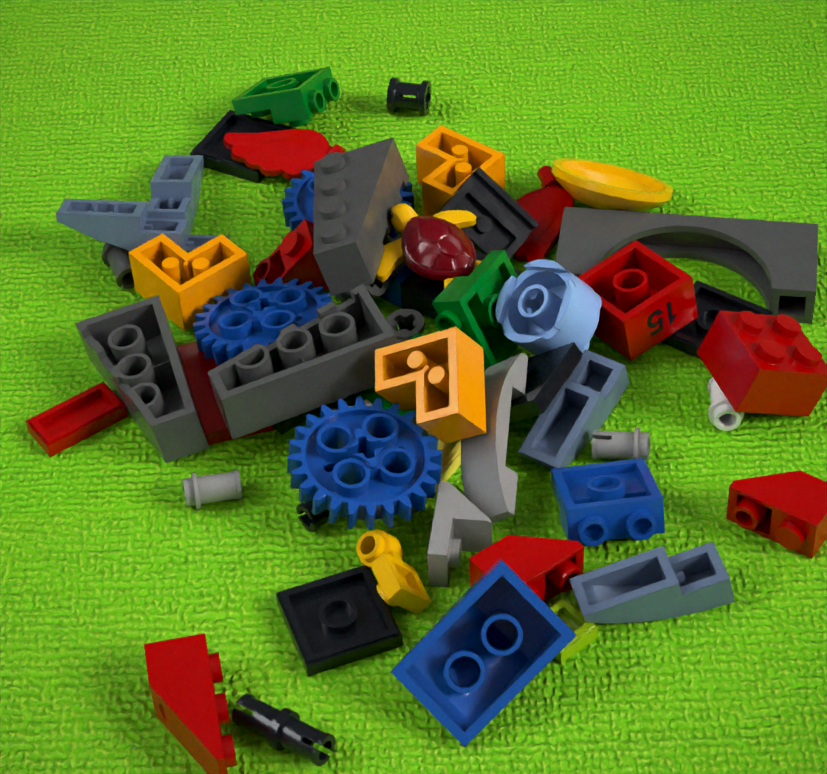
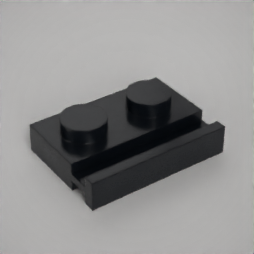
[437,167,539,259]

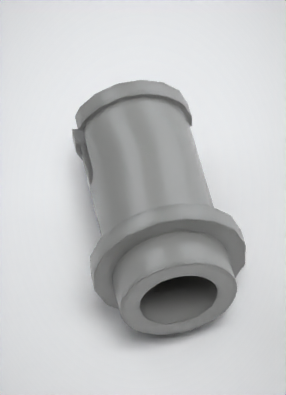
[591,428,650,460]
[182,470,242,510]

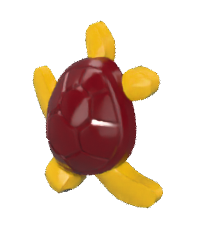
[376,203,481,289]

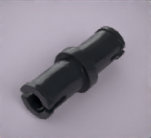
[232,693,336,766]

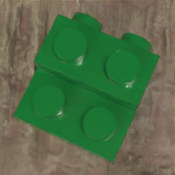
[232,67,340,127]
[432,250,519,371]

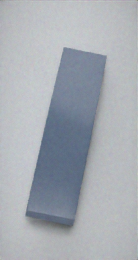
[56,199,230,253]

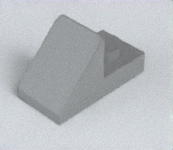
[427,481,492,587]

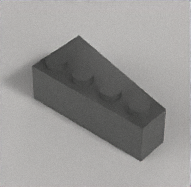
[313,138,409,296]
[208,284,397,440]
[75,295,209,463]

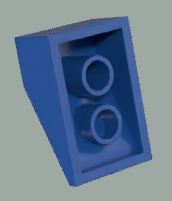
[391,558,576,747]

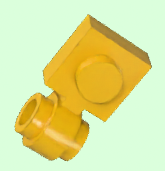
[356,529,432,615]

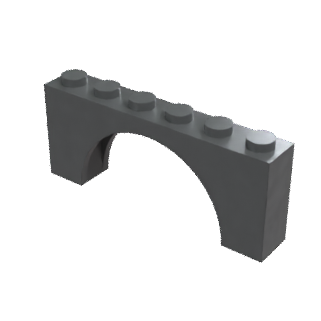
[555,207,818,324]

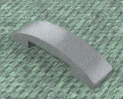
[461,353,528,523]

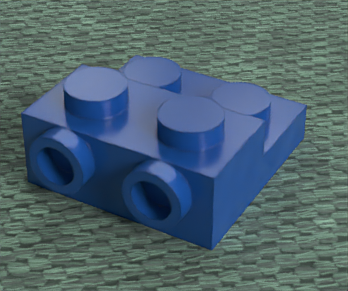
[551,458,665,546]

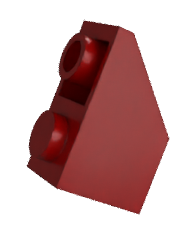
[252,219,328,292]
[726,470,827,559]
[469,535,584,602]

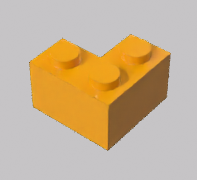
[416,125,505,216]
[128,233,252,332]
[375,327,486,444]

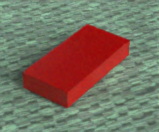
[26,381,128,457]

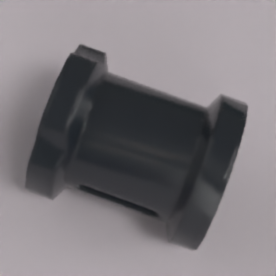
[387,77,432,115]

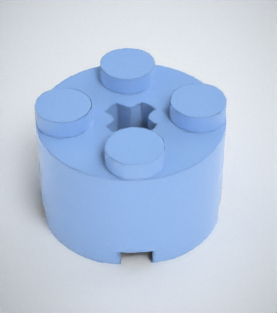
[495,259,602,356]

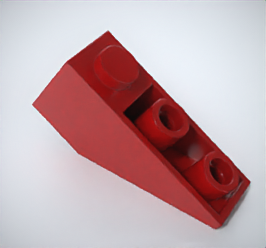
[144,633,237,774]

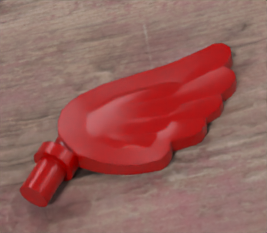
[223,129,345,180]
[513,166,574,263]

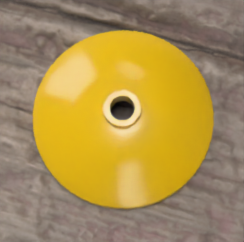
[551,158,673,212]

